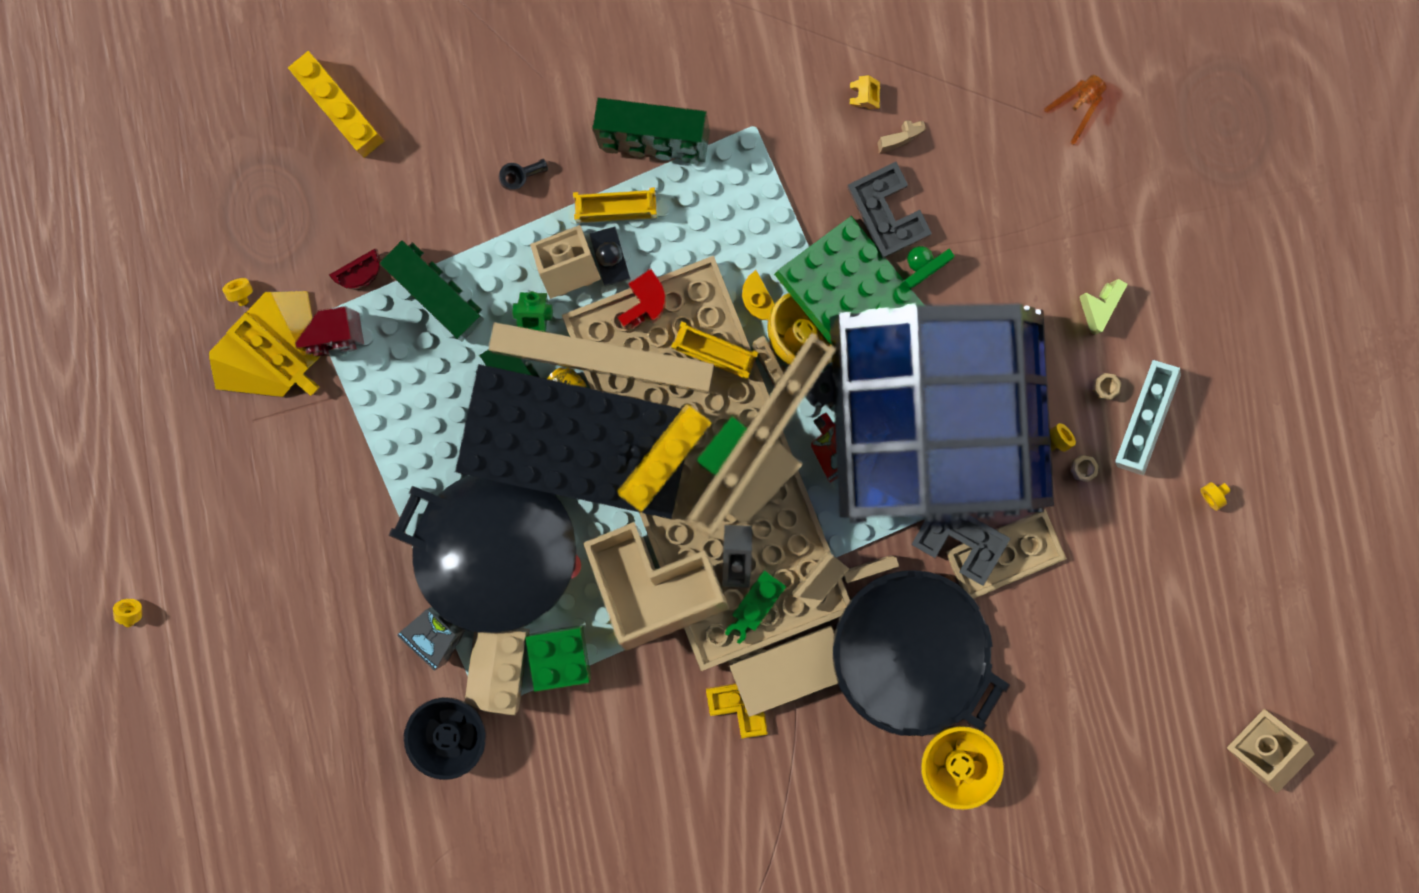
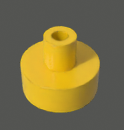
[222,278,253,306]
[1050,423,1076,452]
[1200,482,1231,511]
[113,599,143,627]

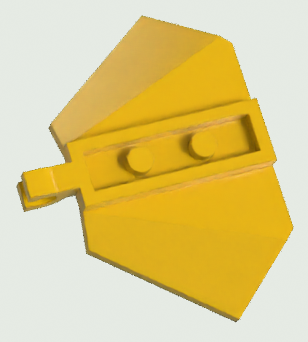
[209,291,320,397]

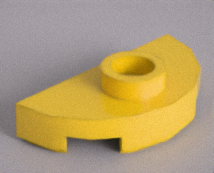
[742,270,775,320]

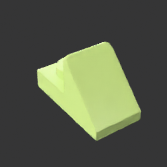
[1080,279,1128,335]

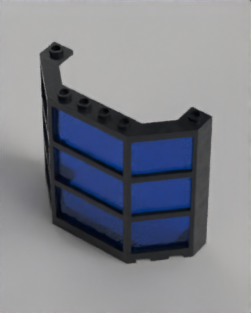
[830,304,1054,523]

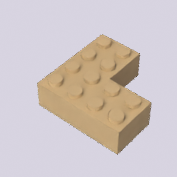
[583,522,729,651]

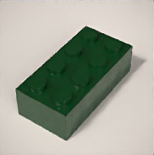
[592,97,710,164]

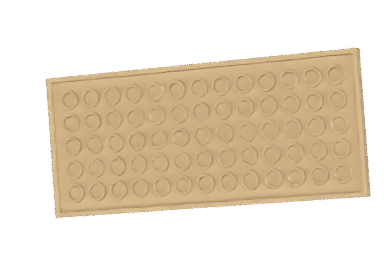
[562,255,850,671]

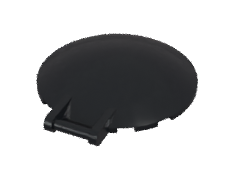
[388,476,577,634]
[833,570,1010,736]

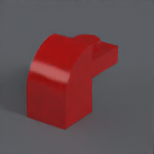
[617,269,666,330]

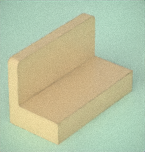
[792,551,849,611]

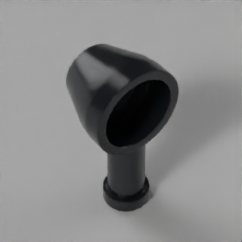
[498,159,548,191]

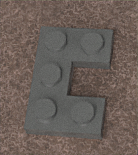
[847,162,932,258]
[911,498,1011,587]

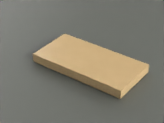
[945,509,1067,599]
[729,626,838,717]

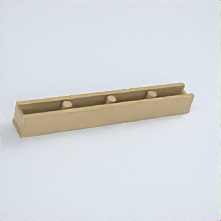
[489,323,714,393]
[685,333,836,539]

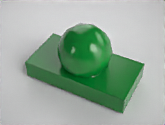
[903,246,955,290]

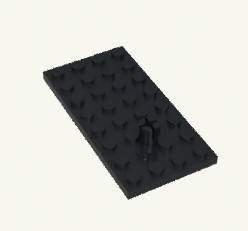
[455,364,685,519]

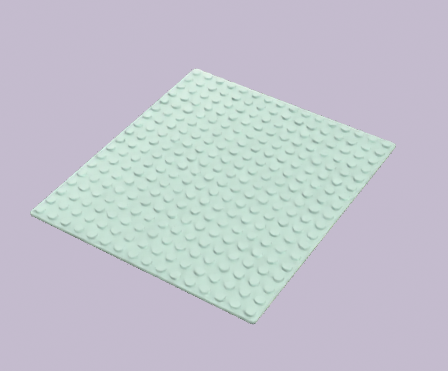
[329,126,925,695]

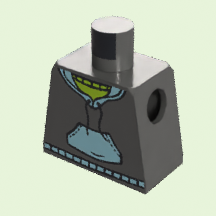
[397,607,465,671]

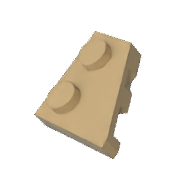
[752,336,786,387]

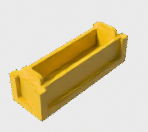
[573,187,657,223]
[671,321,758,379]

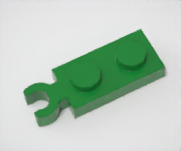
[725,570,787,644]

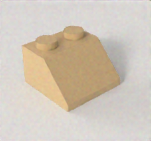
[530,225,601,299]
[1227,709,1315,793]

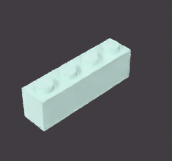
[1115,360,1181,476]

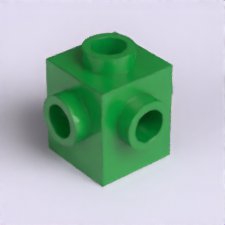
[513,292,553,332]

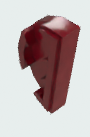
[329,248,381,289]

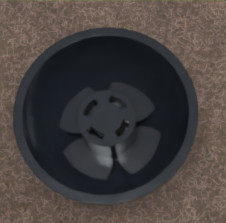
[404,697,486,780]

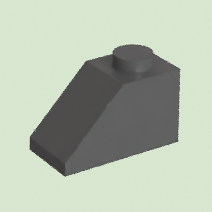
[722,525,752,587]

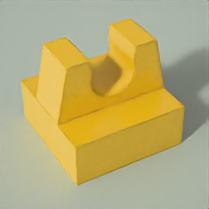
[850,75,880,110]

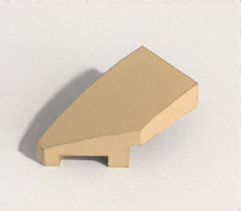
[877,121,925,153]

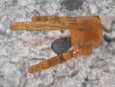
[1044,75,1107,145]

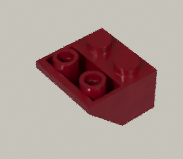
[295,306,364,357]

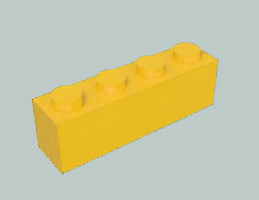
[288,51,384,158]
[618,404,711,512]

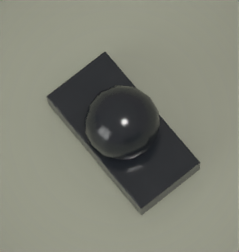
[589,226,630,287]

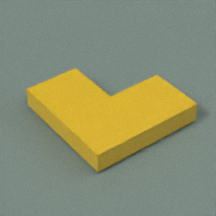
[706,683,768,739]

